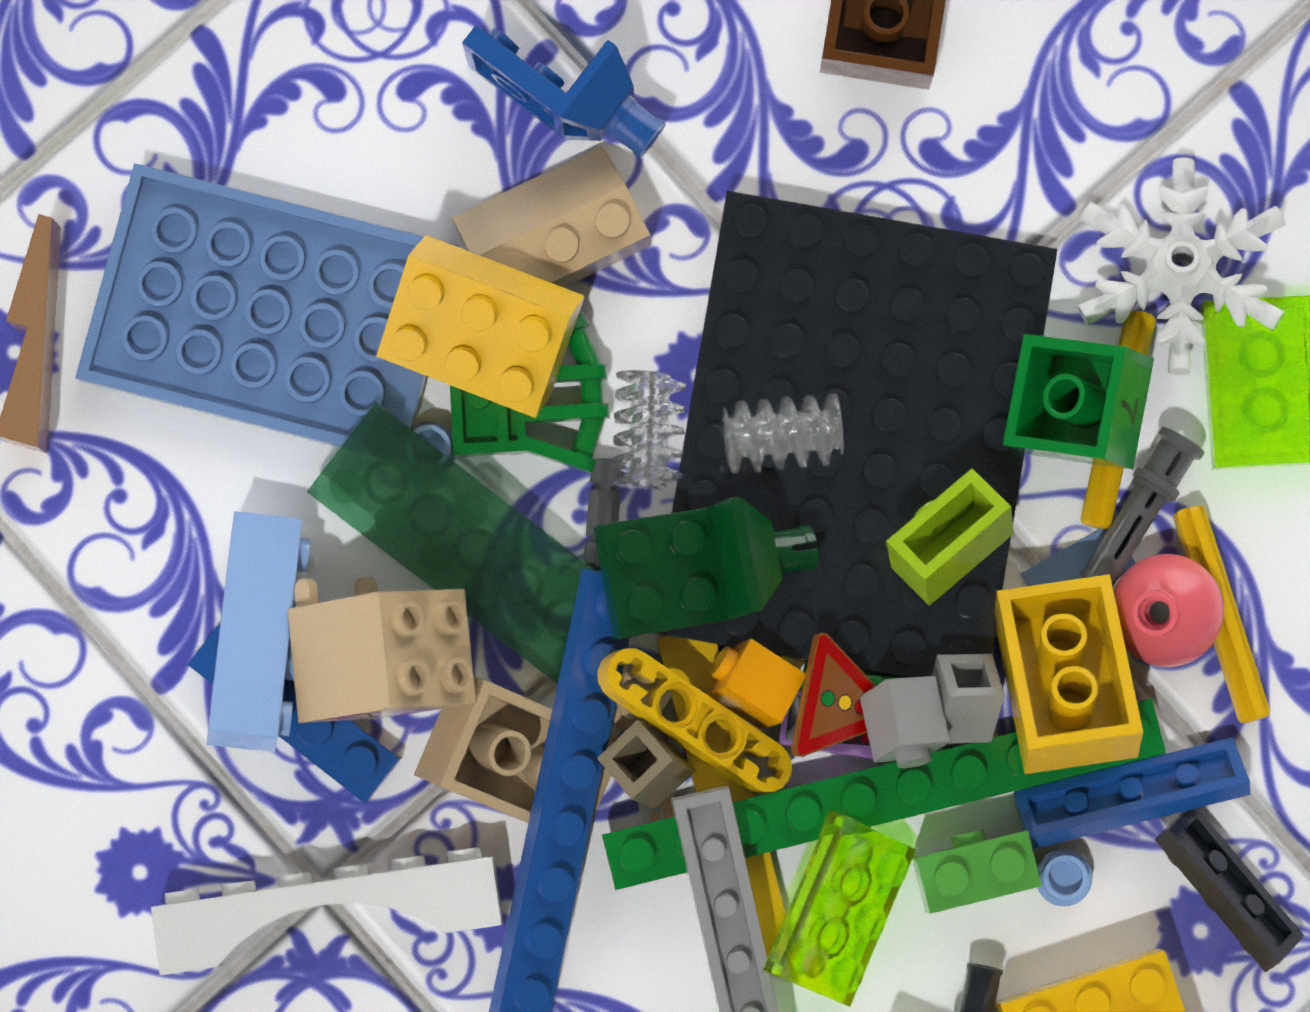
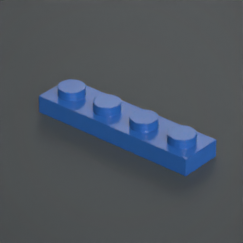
[187,622,401,804]
[1014,737,1250,849]

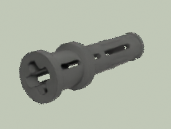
[1080,426,1205,589]

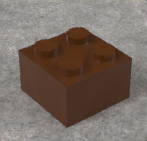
[819,0,946,90]

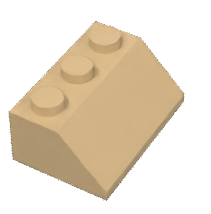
[452,146,651,288]

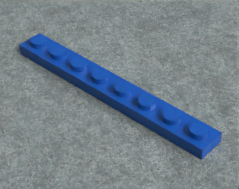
[489,568,630,1012]

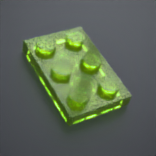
[1200,295,1310,470]
[763,810,917,1007]

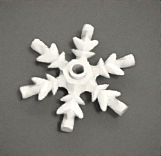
[1077,157,1286,375]

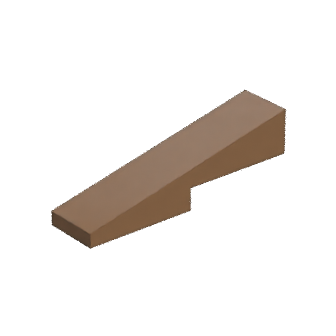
[0,214,61,454]

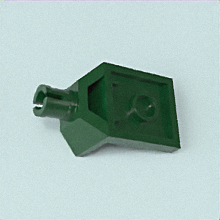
[593,497,819,640]

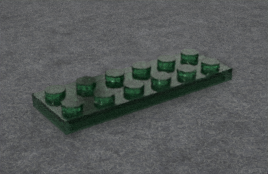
[306,402,596,684]

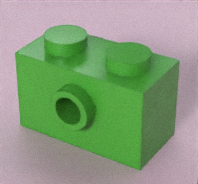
[912,829,1042,914]

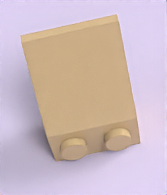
[414,676,618,826]

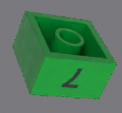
[1003,334,1154,470]

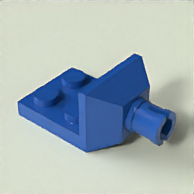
[462,25,666,158]

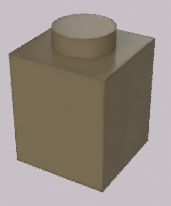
[597,719,695,810]

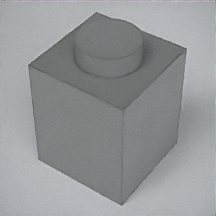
[932,654,1005,743]
[860,676,950,768]

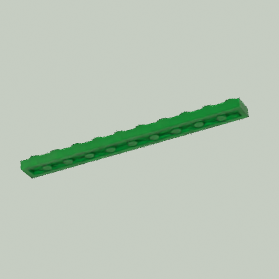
[601,698,1166,890]

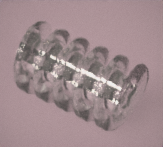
[611,370,686,490]
[723,393,844,474]

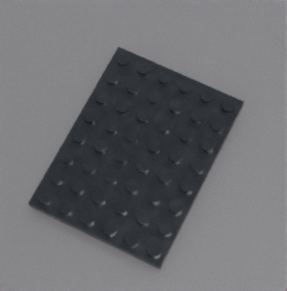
[654,190,1058,678]

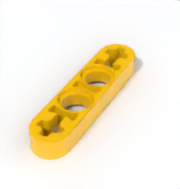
[598,648,792,793]

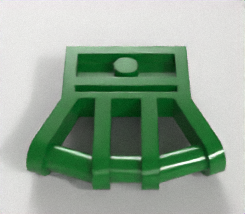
[450,312,610,474]

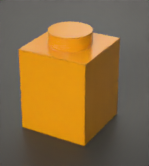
[706,639,806,729]

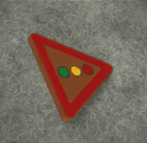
[791,633,876,757]

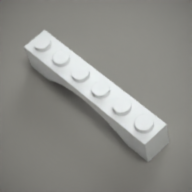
[151,847,504,976]

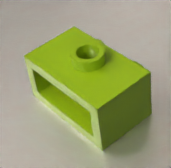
[886,469,1014,606]

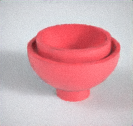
[1113,554,1224,667]

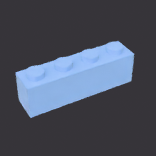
[206,511,311,752]

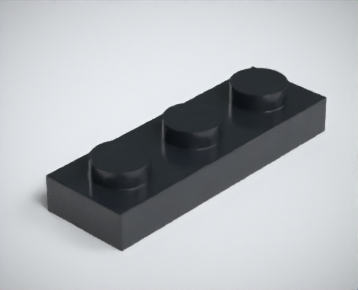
[1154,808,1304,973]

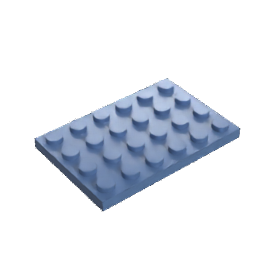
[75,163,460,464]

